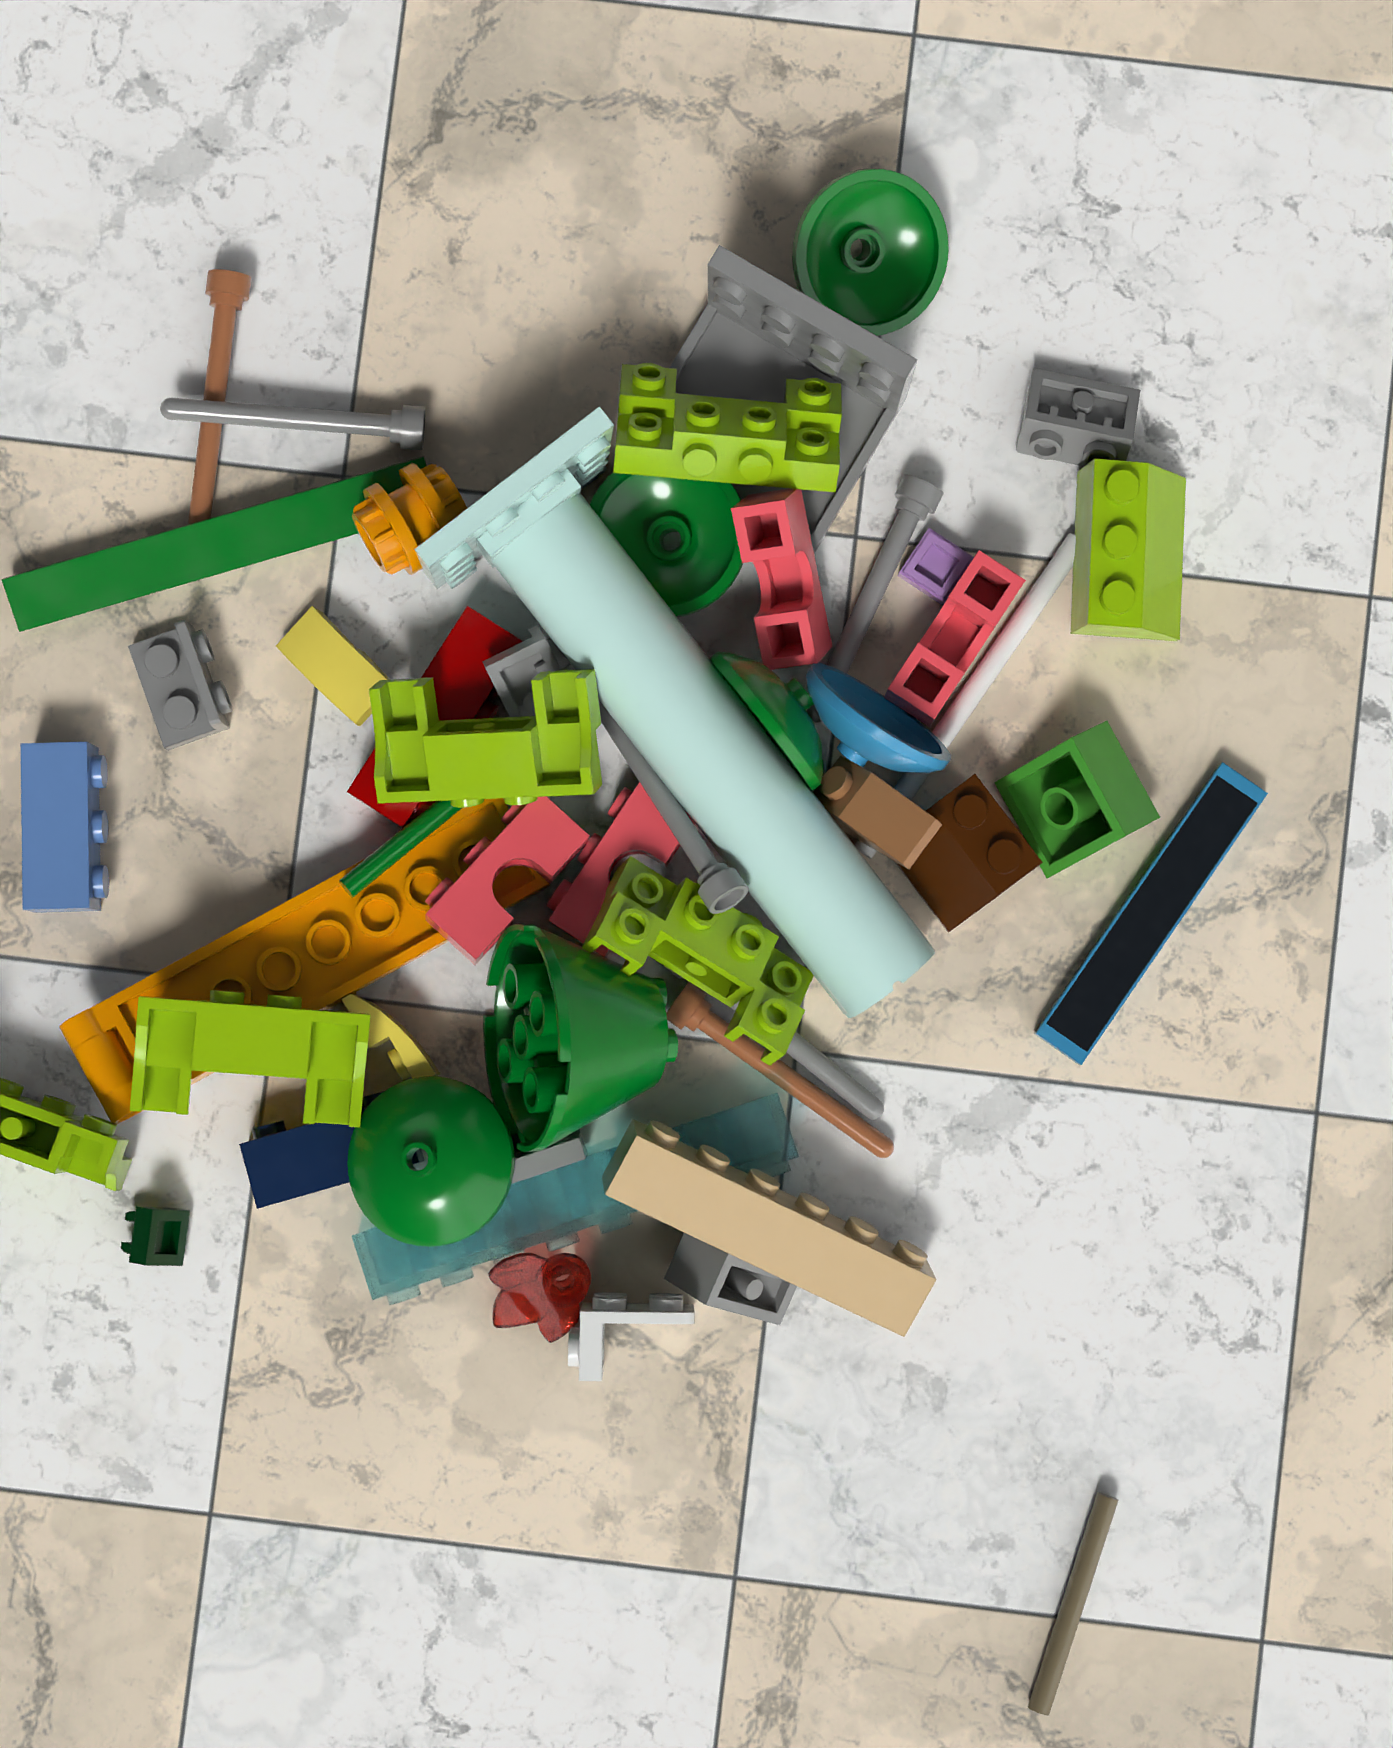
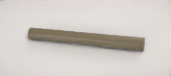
[1028,1492,1119,1715]

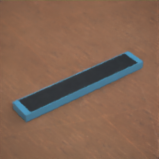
[1034,762,1268,1065]

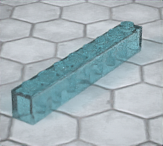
[352,1092,799,1305]

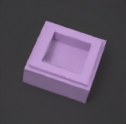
[898,528,974,606]

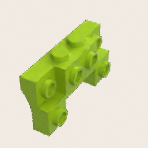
[613,363,842,493]
[369,669,602,808]
[582,856,814,1066]
[130,990,370,1128]
[0,1078,132,1191]

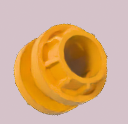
[352,463,467,575]

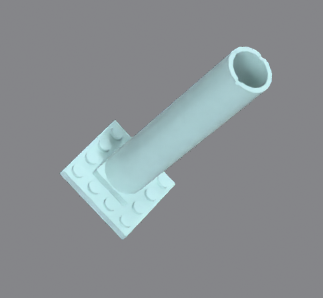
[414,406,935,1018]

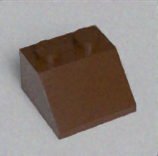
[894,774,1043,933]

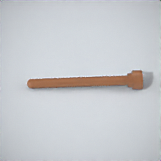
[188,269,251,524]
[666,982,894,1158]

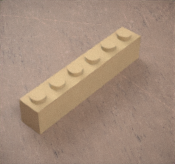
[602,1119,937,1337]

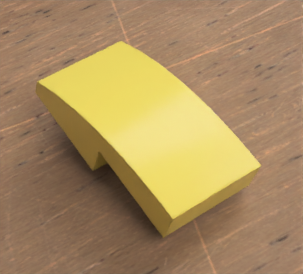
[276,606,391,726]
[342,994,440,1081]

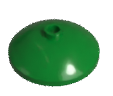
[792,168,949,336]
[590,473,743,617]
[709,652,823,791]
[347,1076,515,1247]

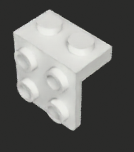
[568,1292,695,1381]

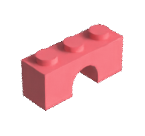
[731,488,833,670]
[884,550,1026,727]
[547,782,695,958]
[425,796,590,965]

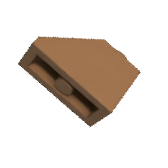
[813,755,942,869]

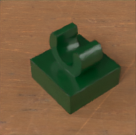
[121,1206,190,1266]

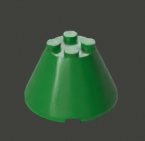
[483,924,678,1152]

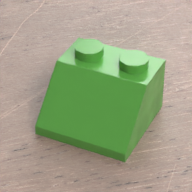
[994,721,1160,878]

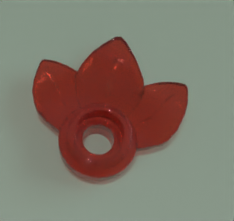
[488,1252,591,1343]

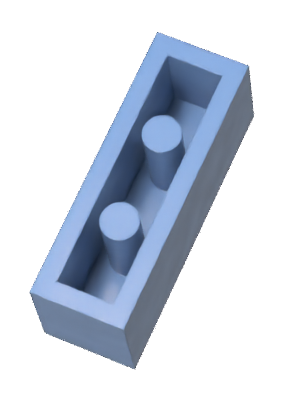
[20,742,109,913]

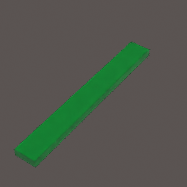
[2,456,427,632]

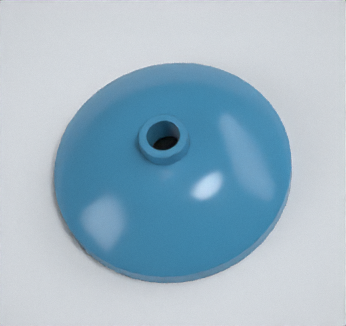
[806,663,951,773]

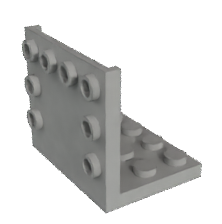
[670,245,917,554]

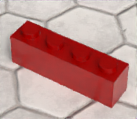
[347,606,523,828]

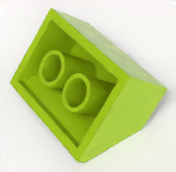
[1070,459,1186,641]

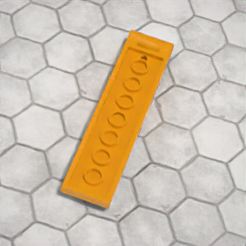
[59,798,550,1124]

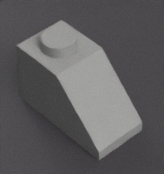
[664,1233,797,1325]

